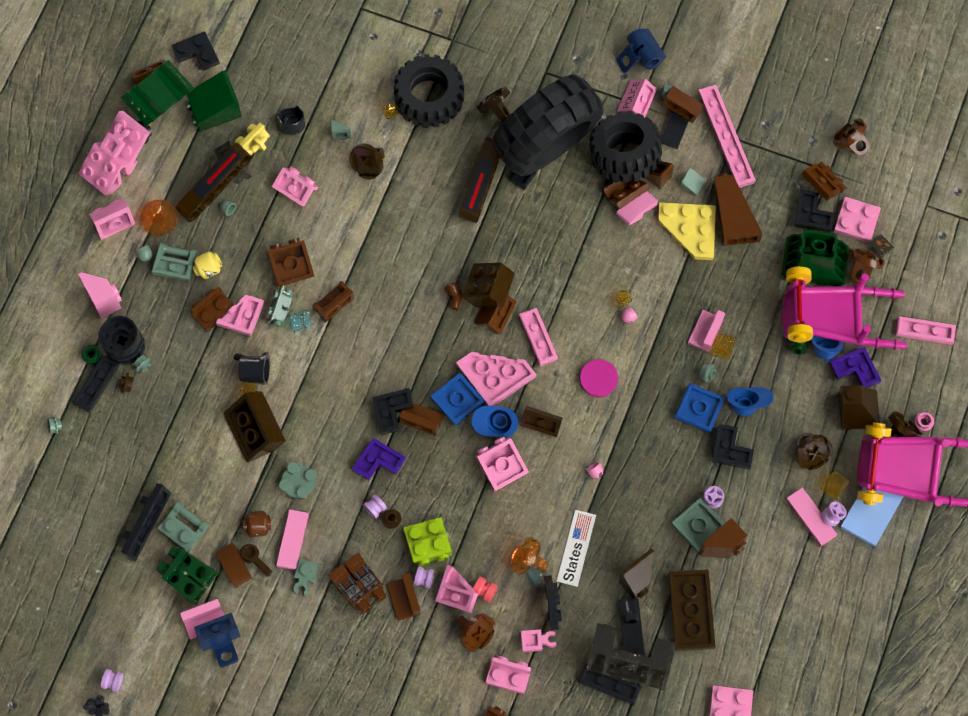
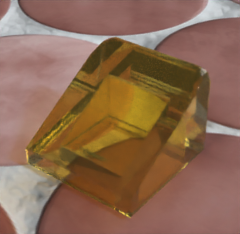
[711,333,736,360]
[821,471,850,500]

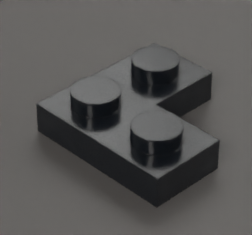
[171,31,220,71]
[794,189,835,233]
[372,388,414,435]
[712,424,754,470]
[544,575,562,631]

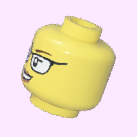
[193,251,222,279]

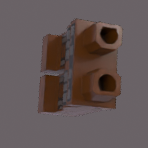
[328,552,386,615]

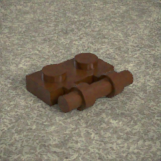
[801,161,847,201]

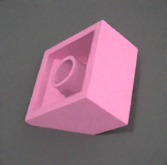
[89,199,135,240]
[78,272,122,319]

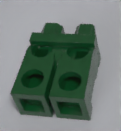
[157,546,219,604]

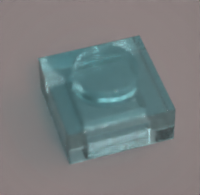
[526,564,544,589]

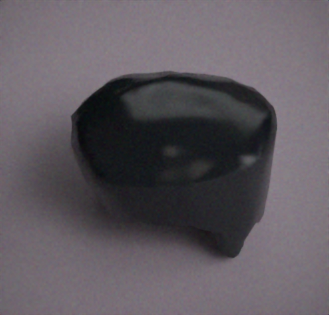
[276,105,305,135]

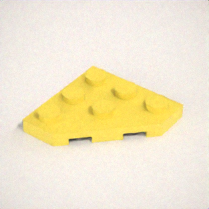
[658,202,716,260]

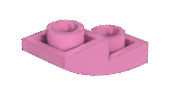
[616,191,658,225]

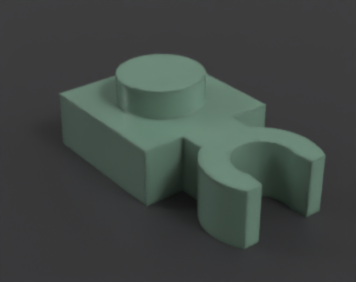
[293,559,319,596]

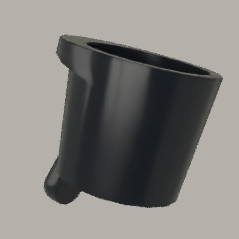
[234,352,270,385]

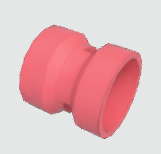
[473,576,498,603]

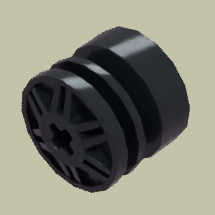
[98,316,145,365]

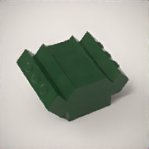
[121,60,194,126]
[781,229,849,287]

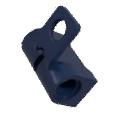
[616,28,666,73]
[194,612,241,668]

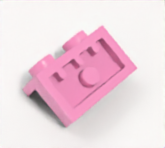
[272,166,318,206]
[486,656,531,694]

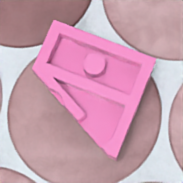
[216,295,264,336]
[435,565,478,613]

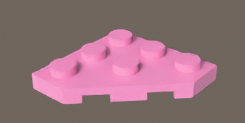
[456,352,536,406]

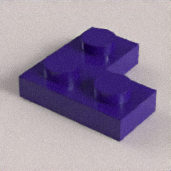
[829,347,881,388]
[352,438,406,481]

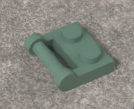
[152,243,198,282]
[157,501,210,552]

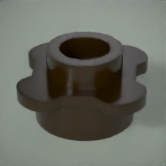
[119,373,134,393]

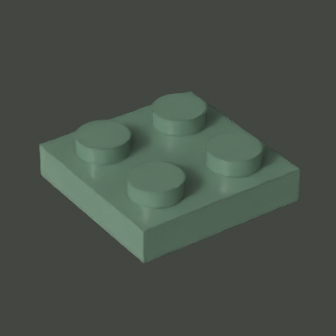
[671,498,725,553]

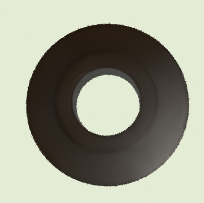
[382,509,402,529]

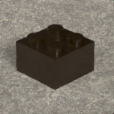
[462,262,515,308]

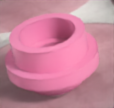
[914,412,934,431]

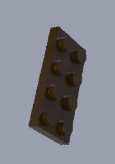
[669,570,716,651]

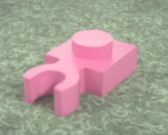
[100,123,130,158]
[521,630,556,652]

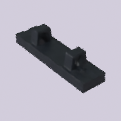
[121,483,171,562]
[619,599,647,680]

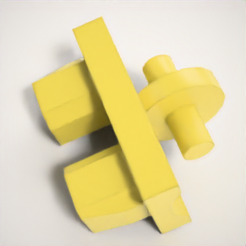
[235,123,270,155]

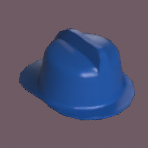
[811,336,843,362]
[727,387,774,416]
[471,406,518,437]

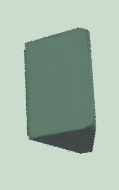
[331,120,351,140]
[680,168,706,196]

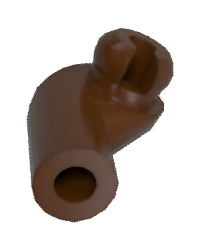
[445,282,463,311]

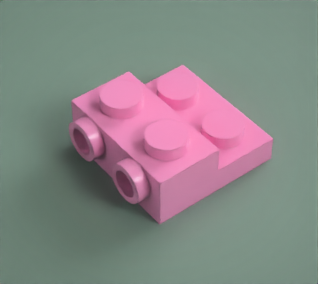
[474,436,529,491]

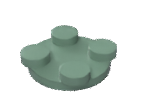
[279,462,317,499]

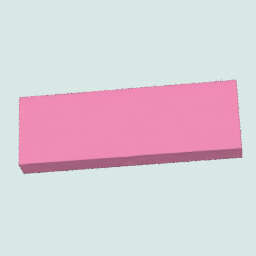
[519,308,558,366]
[896,316,956,345]
[786,487,837,547]
[276,510,309,571]

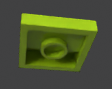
[404,517,452,567]

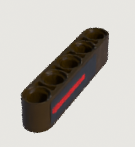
[459,137,500,223]
[176,143,252,222]

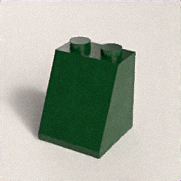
[185,70,242,132]

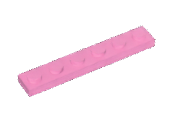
[698,85,756,188]

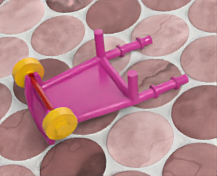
[782,266,907,350]
[857,422,968,508]

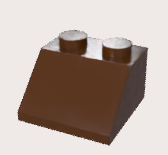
[699,518,748,558]

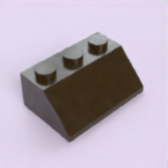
[224,391,286,462]

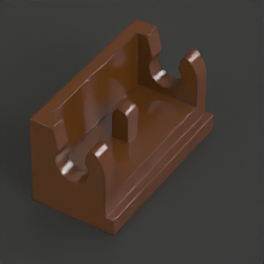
[312,281,354,323]

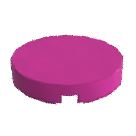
[580,359,618,398]

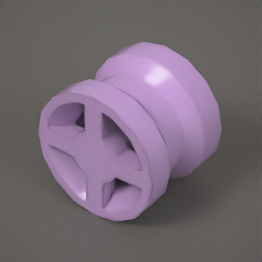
[703,486,724,509]
[363,494,387,519]
[821,501,847,526]
[414,566,435,589]
[101,669,123,693]

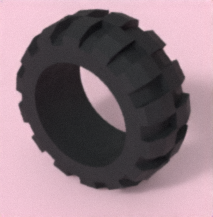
[493,74,604,176]

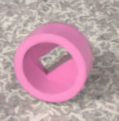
[621,306,638,323]
[586,462,604,479]

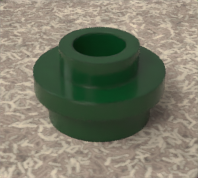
[789,341,808,355]
[82,345,101,364]

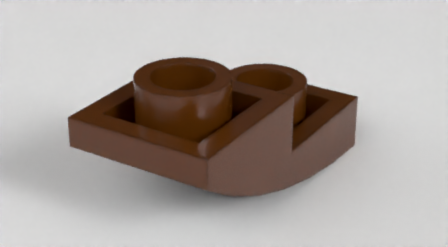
[216,543,252,588]

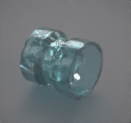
[290,310,313,332]

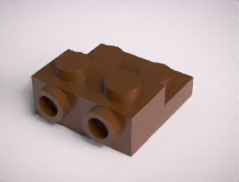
[267,238,315,287]

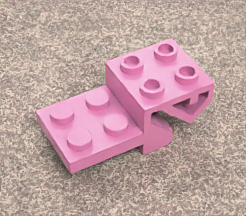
[78,111,150,195]

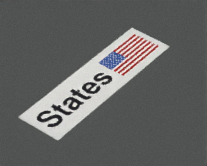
[557,510,596,587]

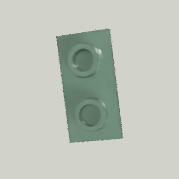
[265,285,293,327]

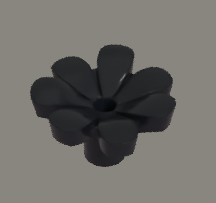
[83,695,110,716]

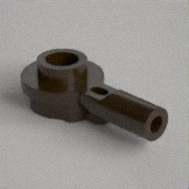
[240,544,273,577]

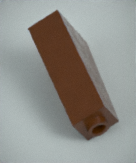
[713,174,762,246]

